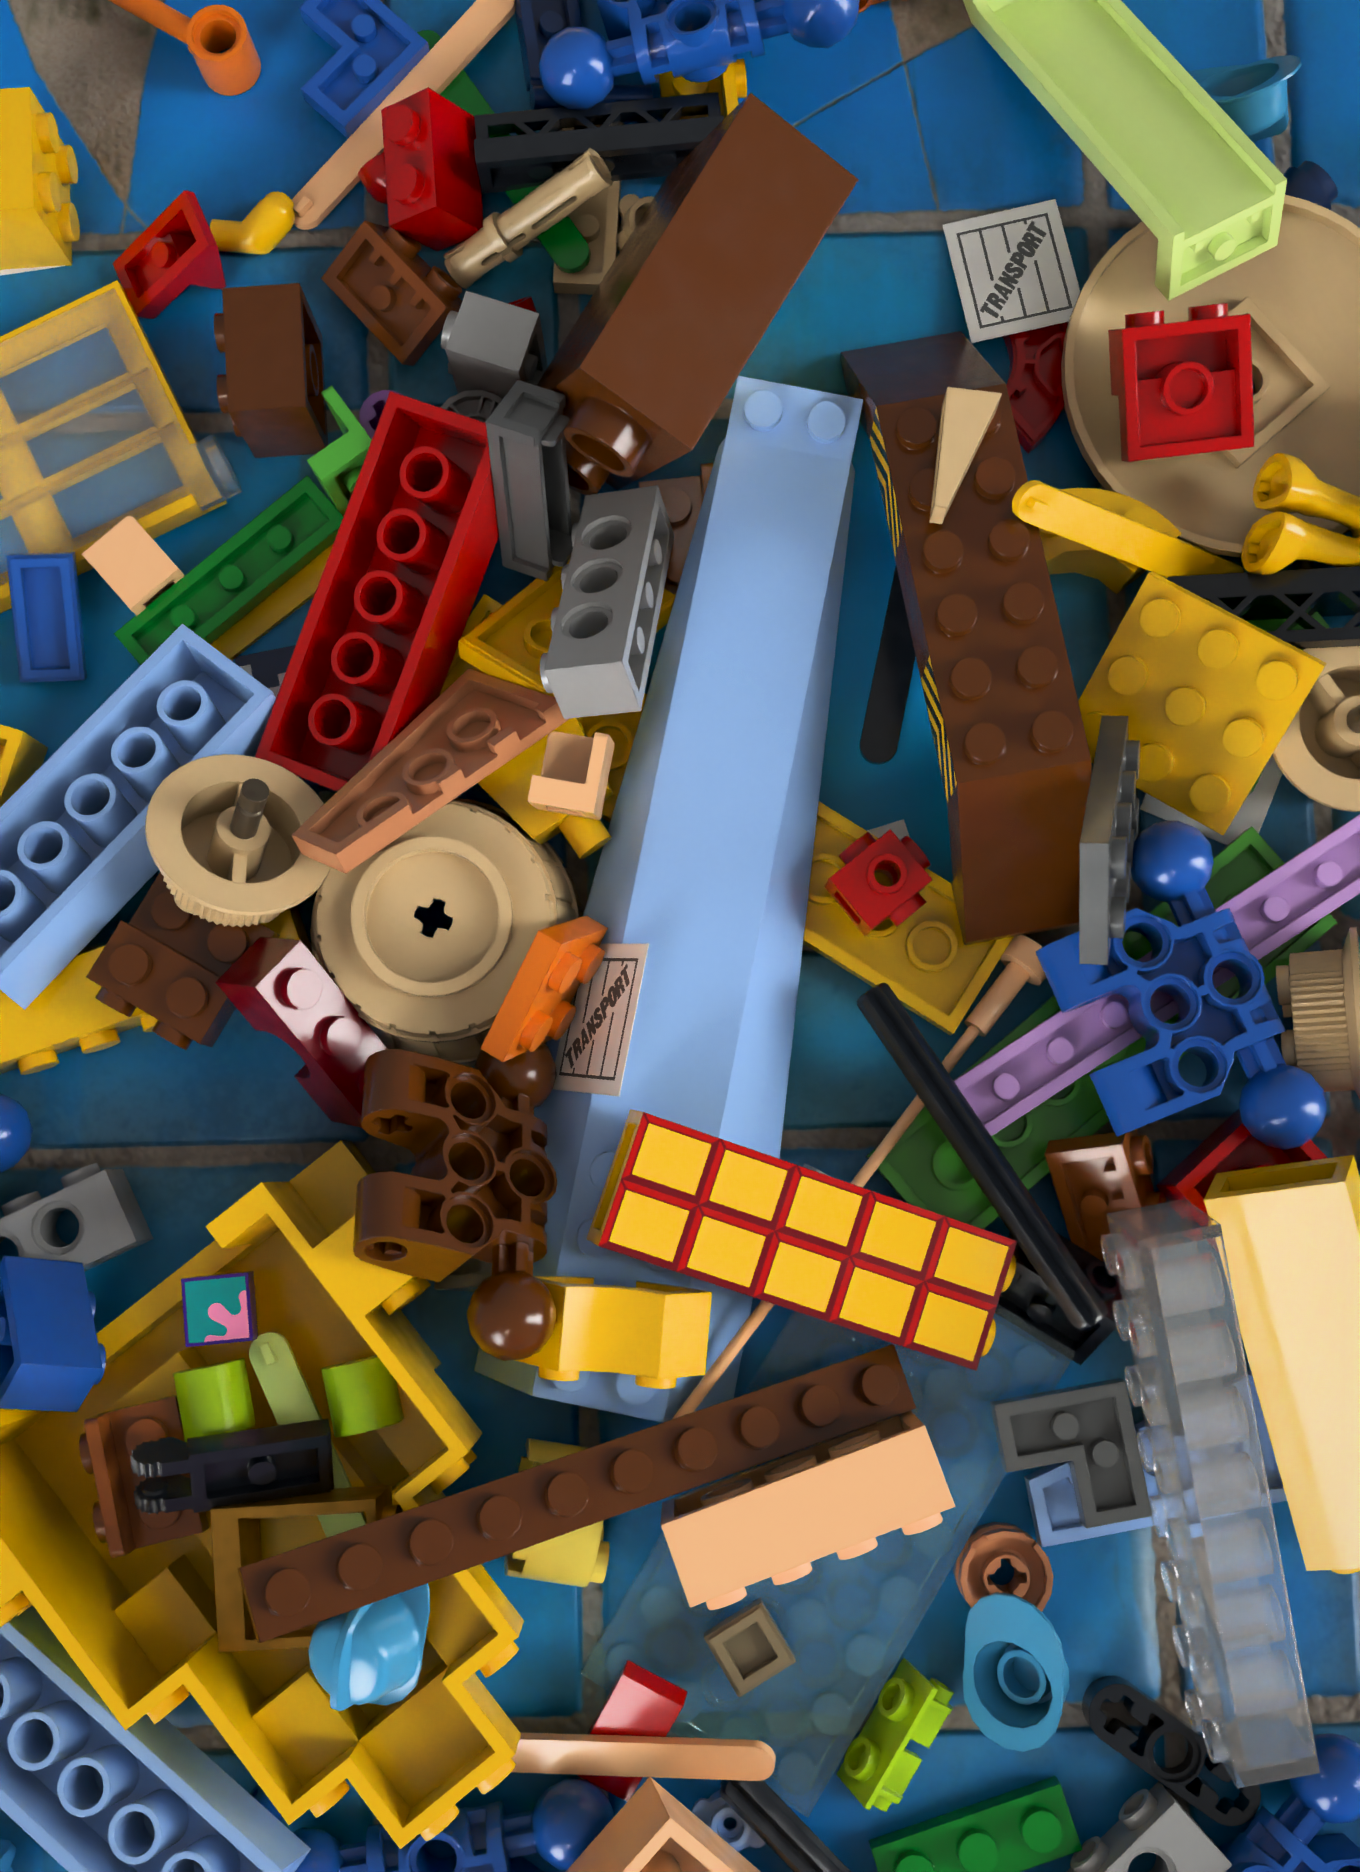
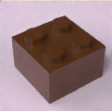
[214,283,328,458]

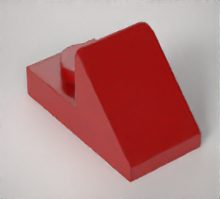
[112,190,226,319]

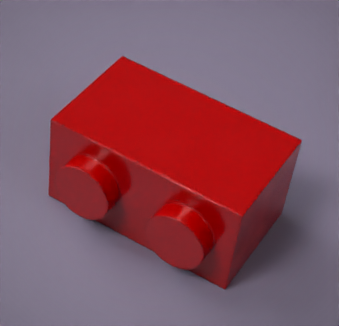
[381,87,483,252]

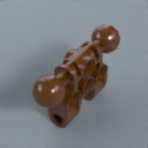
[353,1042,557,1361]

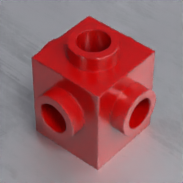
[824,829,932,936]

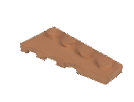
[291,668,569,874]

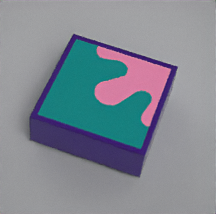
[181,1271,258,1347]

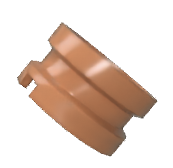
[953,1522,1054,1612]

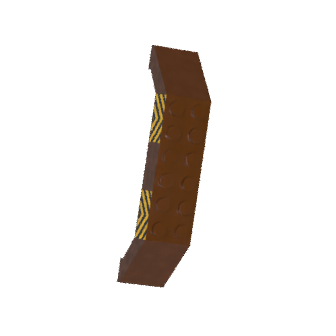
[840,331,1092,945]

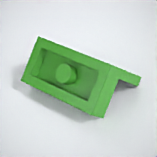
[307,385,372,516]

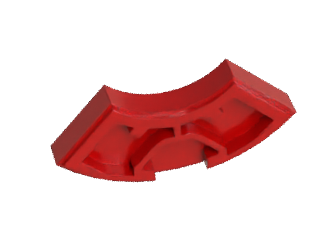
[1002,322,1069,454]

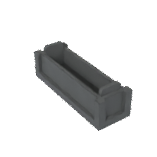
[486,380,573,582]

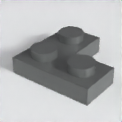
[990,1378,1152,1528]

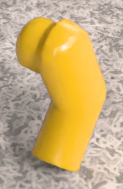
[209,191,295,255]

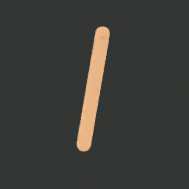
[292,0,515,230]
[511,1732,776,1781]

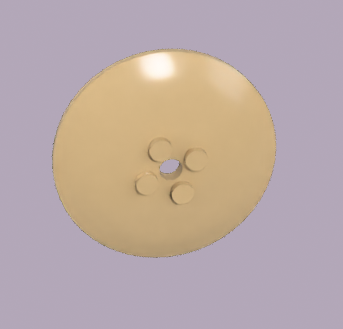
[1061,195,1360,558]

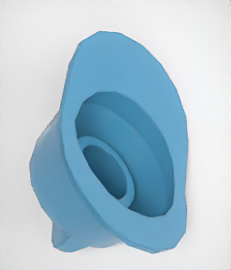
[1188,55,1302,142]
[308,1583,430,1711]
[963,1592,1070,1752]

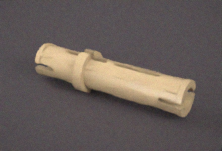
[443,148,613,289]

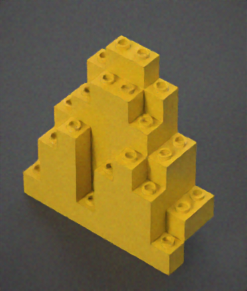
[0,1140,524,1849]

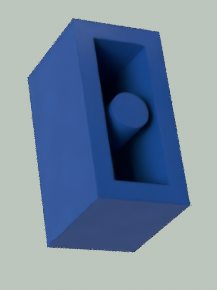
[0,1255,106,1412]

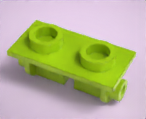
[836,1658,954,1812]

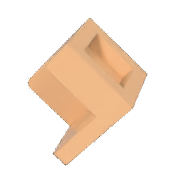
[82,516,185,616]
[527,731,615,820]

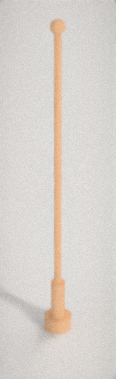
[671,935,1046,1420]

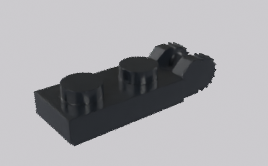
[130,1418,334,1514]

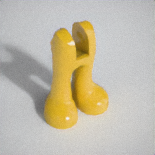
[1241,453,1360,575]

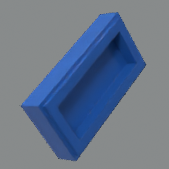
[6,552,87,683]

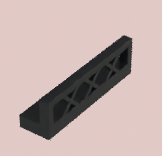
[474,92,724,194]
[1165,566,1360,649]

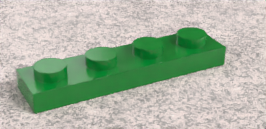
[114,475,344,665]

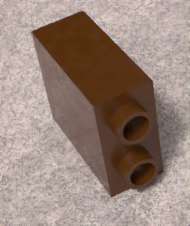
[536,93,859,495]

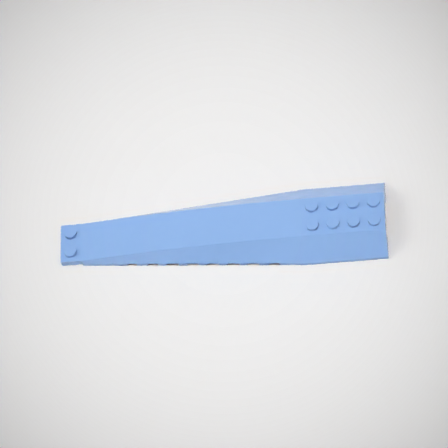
[474,376,863,1423]

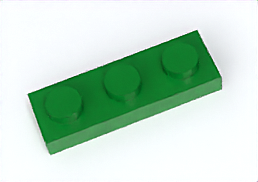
[868,1776,1083,1872]

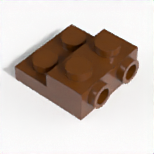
[86,872,280,1050]

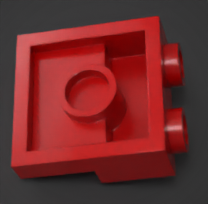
[1108,303,1255,462]

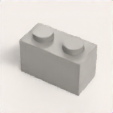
[441,291,548,399]

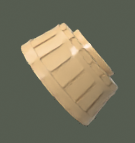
[310,798,582,1067]

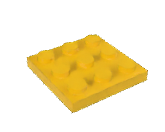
[1078,572,1327,835]

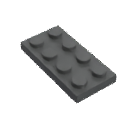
[1079,715,1140,965]

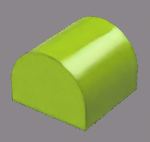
[321,1355,404,1437]
[173,1358,256,1442]

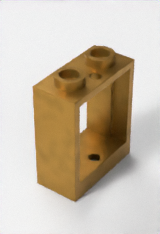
[210,1485,403,1653]

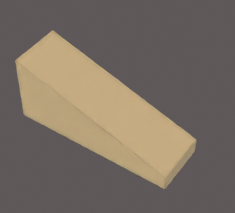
[929,387,1002,524]

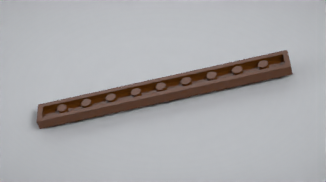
[237,1344,916,1643]

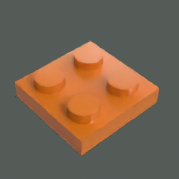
[480,915,608,1062]

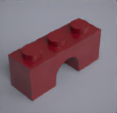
[215,937,387,1128]

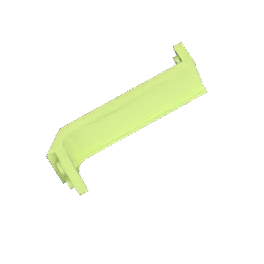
[963,0,1287,301]

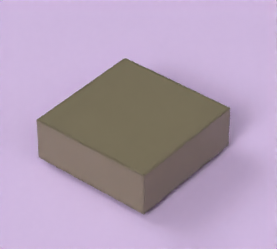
[704,1597,796,1698]

